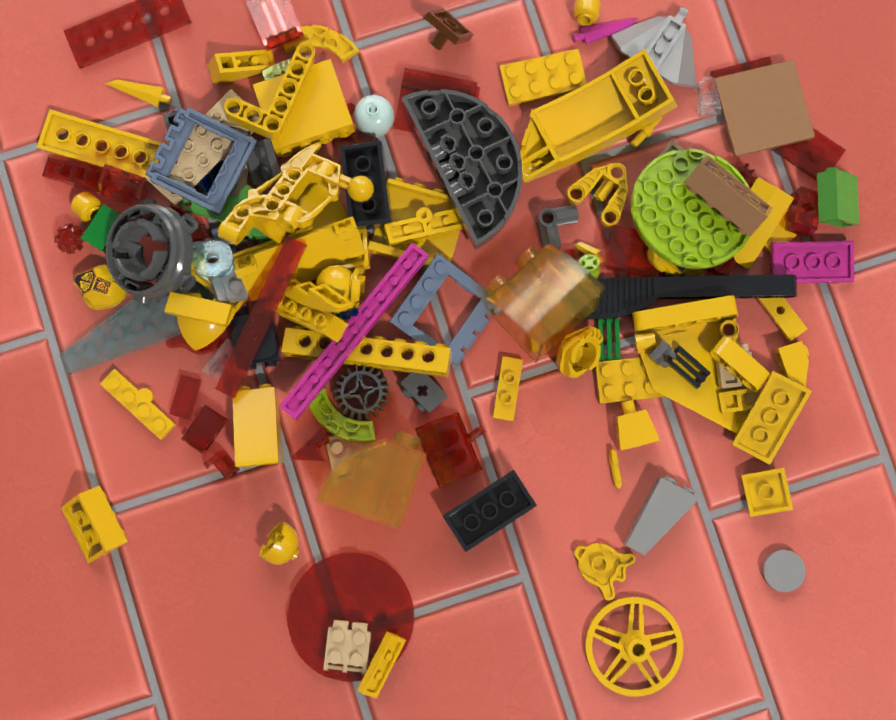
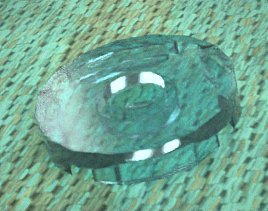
[192,240,234,280]

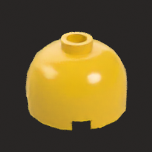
[259,521,300,565]

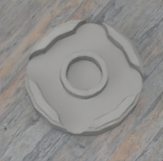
[762,549,806,592]

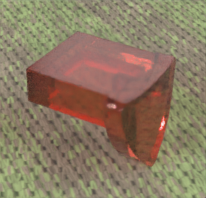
[203,450,240,479]

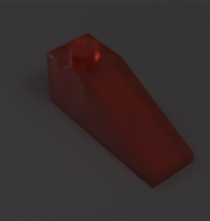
[42,157,108,193]

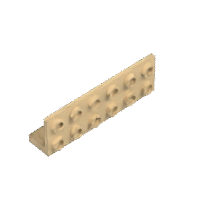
[145,90,259,210]

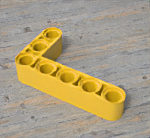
[224,42,315,139]

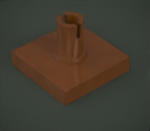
[424,9,474,50]

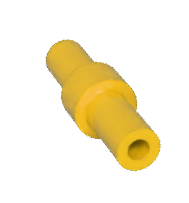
[630,117,663,148]

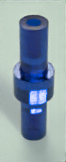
[331,308,359,320]

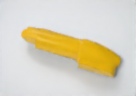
[609,449,622,489]

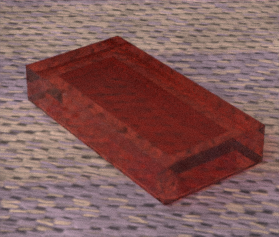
[169,374,202,420]

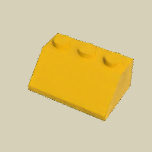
[61,486,128,564]

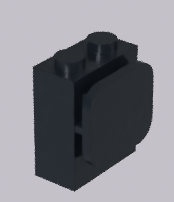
[231,310,282,371]

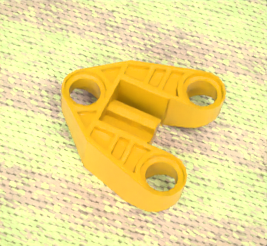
[566,163,628,228]

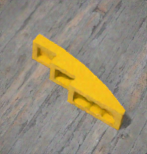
[278,278,353,313]

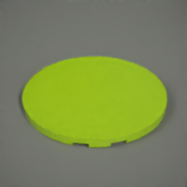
[631,149,750,269]

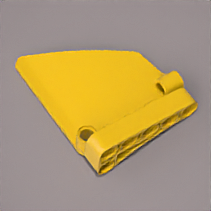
[632,295,751,434]

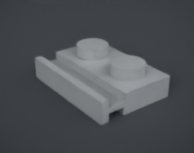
[206,261,248,303]

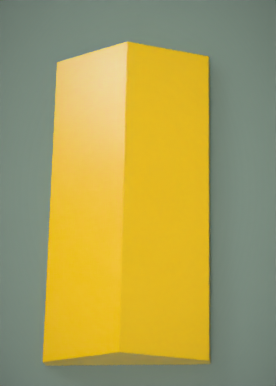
[731,177,794,269]

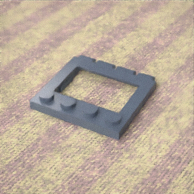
[145,107,257,215]
[389,254,500,366]

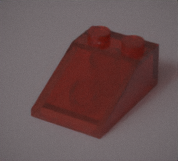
[602,225,665,278]

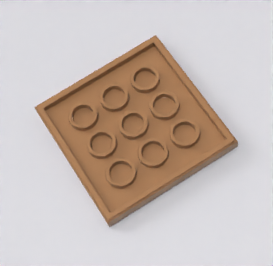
[713,60,815,158]

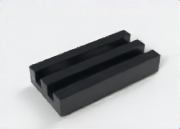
[665,345,711,389]

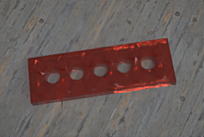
[64,0,192,69]

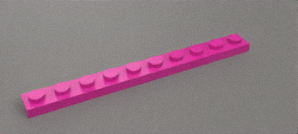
[279,243,429,421]

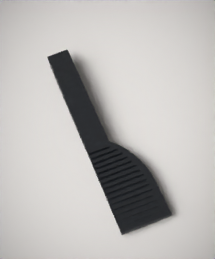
[568,274,797,320]

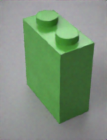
[817,167,859,228]

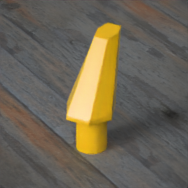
[574,242,604,264]

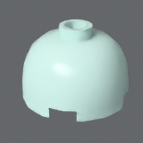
[354,95,395,137]

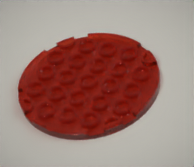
[287,552,414,682]

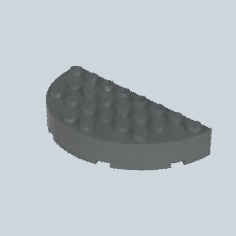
[402,89,523,250]

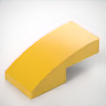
[719,387,761,413]

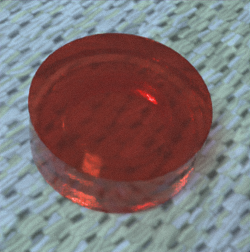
[466,425,487,444]

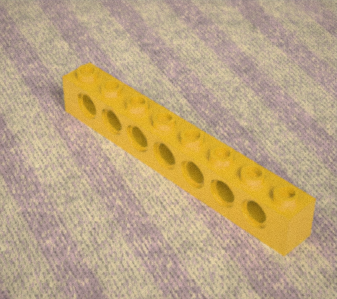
[281,326,452,378]

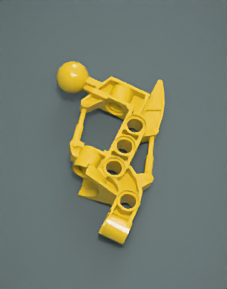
[218,142,374,245]

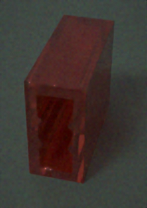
[246,0,304,52]

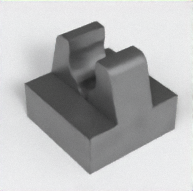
[649,340,676,368]

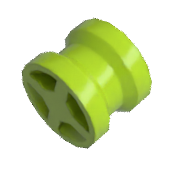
[579,254,600,281]

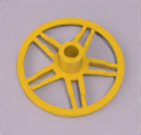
[585,597,683,697]

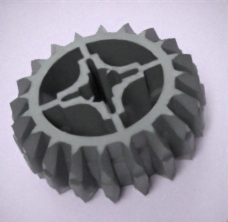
[334,365,390,421]

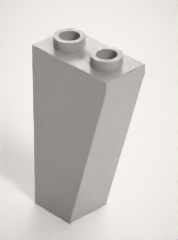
[623,476,699,555]

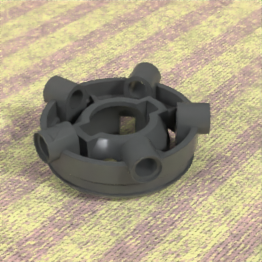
[106,199,198,304]

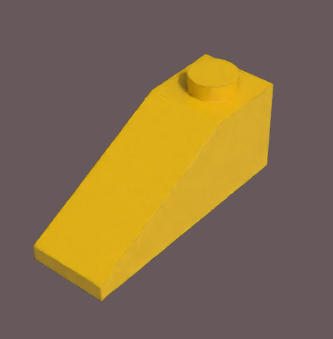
[208,49,275,83]
[773,341,809,387]

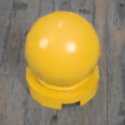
[316,265,366,309]

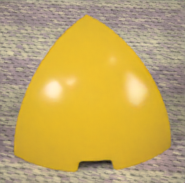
[177,292,236,350]

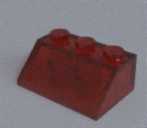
[415,412,482,487]

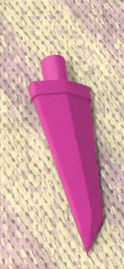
[572,17,639,45]

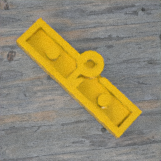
[384,207,464,246]
[100,369,176,440]

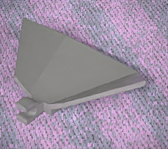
[610,7,696,88]

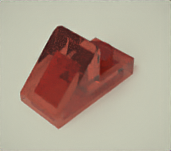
[292,428,330,461]

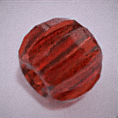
[54,223,85,254]

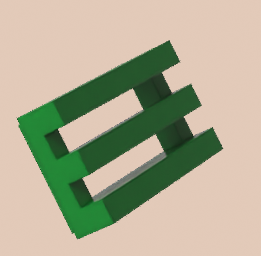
[597,318,621,361]

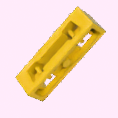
[266,289,348,343]

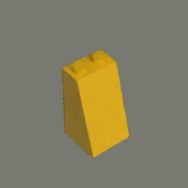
[232,384,284,467]

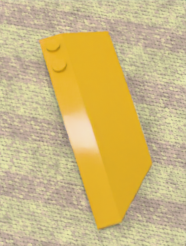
[520,49,678,183]

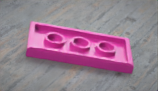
[771,241,854,283]

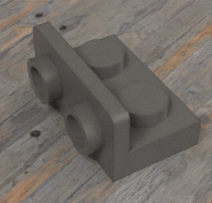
[247,138,281,187]

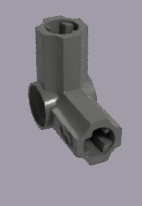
[536,204,579,251]

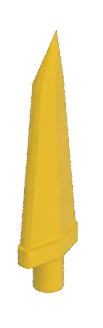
[104,79,172,108]

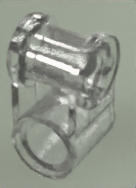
[695,76,721,118]

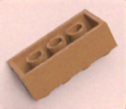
[684,155,773,236]

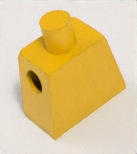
[615,400,660,451]

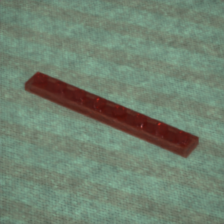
[215,235,308,398]

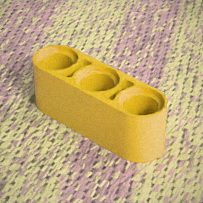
[710,336,770,392]

